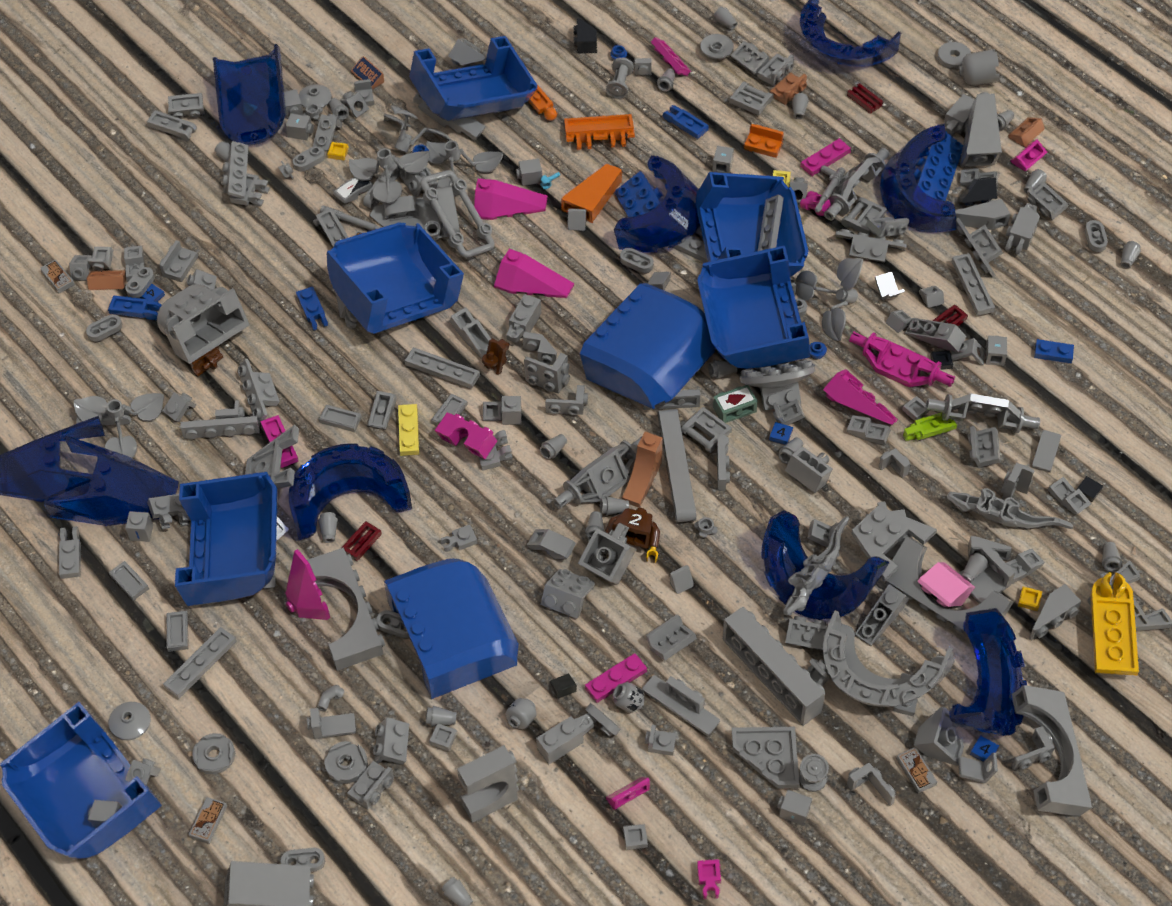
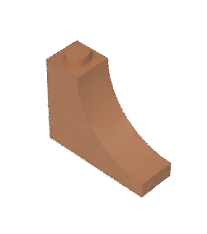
[622,432,663,508]

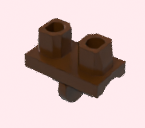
[482,338,510,375]
[189,346,224,376]

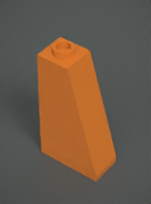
[561,164,622,223]

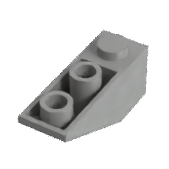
[950,199,1010,230]
[905,318,966,352]
[855,584,910,646]
[1029,584,1081,641]

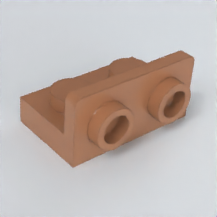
[770,73,807,105]

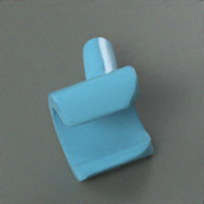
[540,172,560,189]

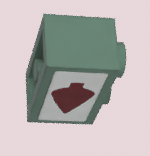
[713,385,758,423]

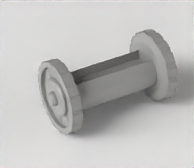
[606,58,634,99]
[799,754,829,792]

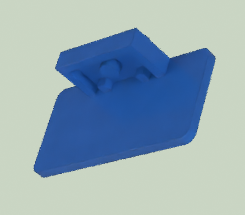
[615,172,672,240]

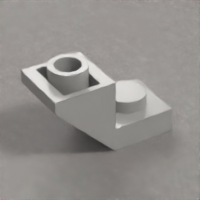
[523,332,557,365]
[527,529,576,559]

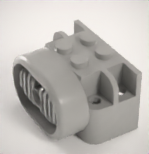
[157,284,249,364]

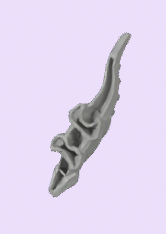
[947,488,1073,529]
[783,516,849,616]

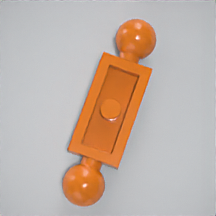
[528,84,557,121]

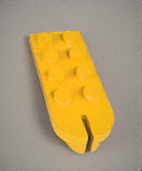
[1091,572,1139,676]

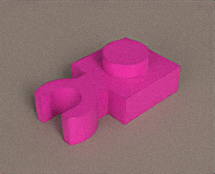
[697,859,721,899]

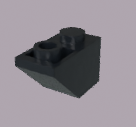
[573,18,597,54]
[958,177,997,206]

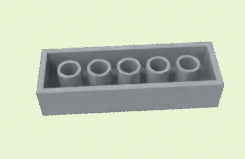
[722,607,825,726]

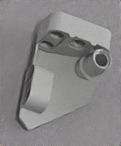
[370,186,460,241]

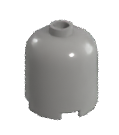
[959,49,1000,85]

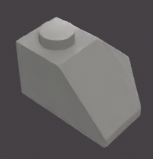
[448,38,487,66]
[914,707,964,765]

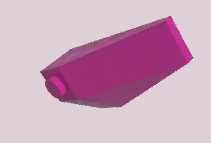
[474,178,548,220]
[494,249,574,298]
[823,369,898,425]
[285,549,330,620]

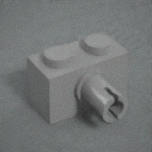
[785,446,833,493]

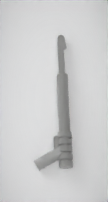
[815,165,845,212]
[313,205,382,230]

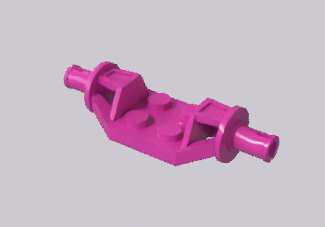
[849,331,955,387]

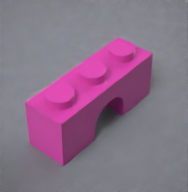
[435,412,497,459]

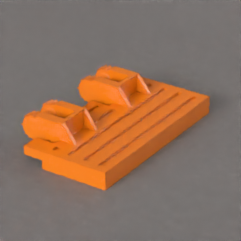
[564,114,635,150]

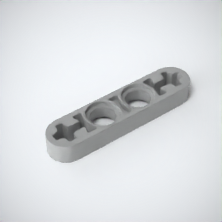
[363,157,402,209]

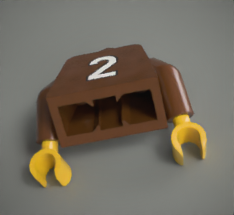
[605,508,660,563]

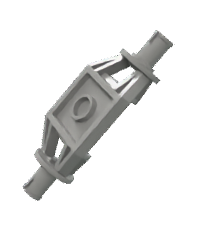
[824,148,889,220]
[925,394,1040,433]
[553,436,642,509]

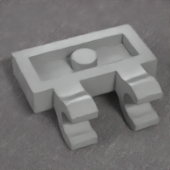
[230,174,270,206]
[479,430,513,471]
[147,494,190,529]

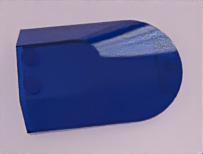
[213,44,286,145]

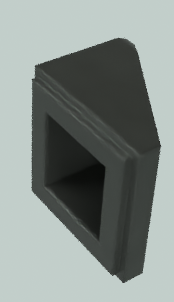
[550,673,577,699]

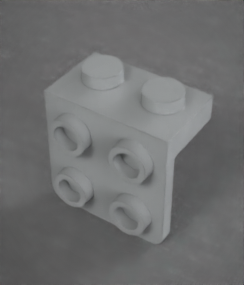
[524,353,570,394]
[959,545,1015,604]
[541,569,595,619]

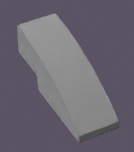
[449,308,491,358]

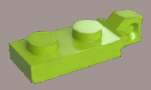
[903,412,957,441]

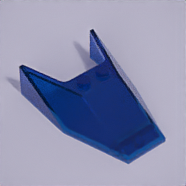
[0,415,105,502]
[44,435,179,526]

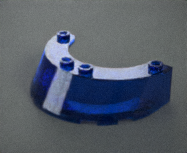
[800,0,901,66]
[880,124,957,233]
[614,155,700,252]
[288,443,412,540]
[761,510,889,620]
[949,608,1027,736]

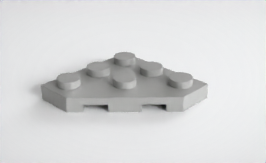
[731,727,799,789]

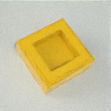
[327,142,349,160]
[1018,586,1042,612]

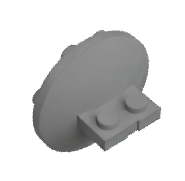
[740,359,815,410]

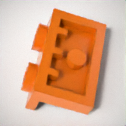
[744,124,784,158]

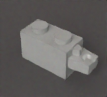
[943,94,975,136]
[507,294,541,343]
[536,714,594,765]

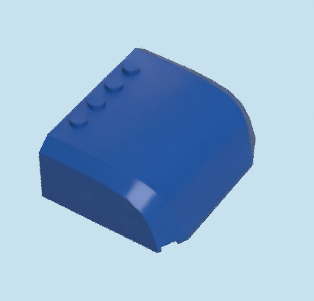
[409,36,538,121]
[696,172,809,277]
[327,222,464,334]
[697,245,810,369]
[580,283,715,409]
[175,472,277,606]
[384,559,519,699]
[0,702,162,859]

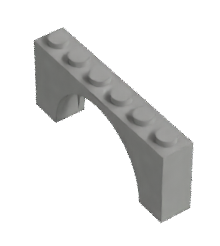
[885,537,1013,644]
[307,547,385,671]
[1011,685,1092,816]

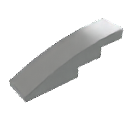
[418,100,485,141]

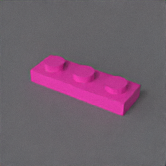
[651,37,691,76]
[800,138,851,176]
[260,415,299,468]
[585,653,647,703]

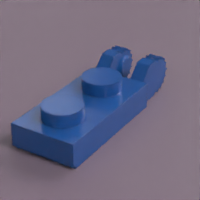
[662,105,709,139]
[296,286,328,330]
[108,295,162,320]

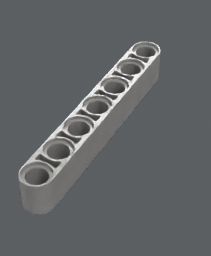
[658,409,696,523]

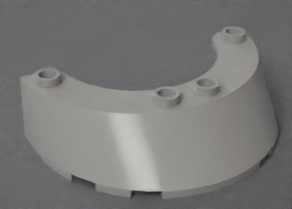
[823,611,955,707]

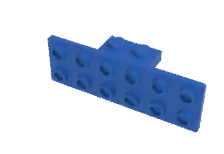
[908,127,963,220]

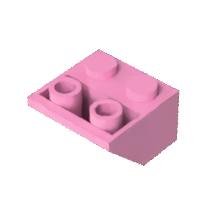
[917,562,975,607]

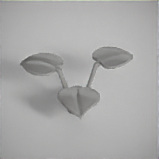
[383,105,452,153]
[426,141,503,197]
[349,148,430,203]
[795,258,863,341]
[73,393,164,465]

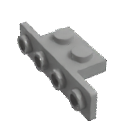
[221,141,248,199]
[956,218,1003,277]
[835,229,907,263]
[238,359,279,426]
[642,675,720,736]

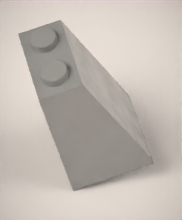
[960,92,1002,167]
[224,861,314,906]

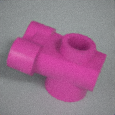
[800,191,830,216]

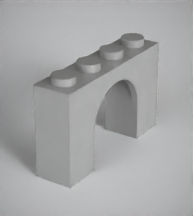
[457,745,519,823]

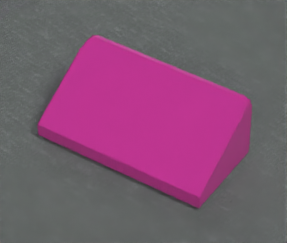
[1010,139,1048,171]
[606,777,650,810]

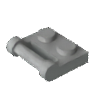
[729,82,774,116]
[841,197,887,236]
[681,407,732,453]

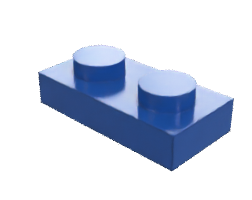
[1034,339,1074,364]

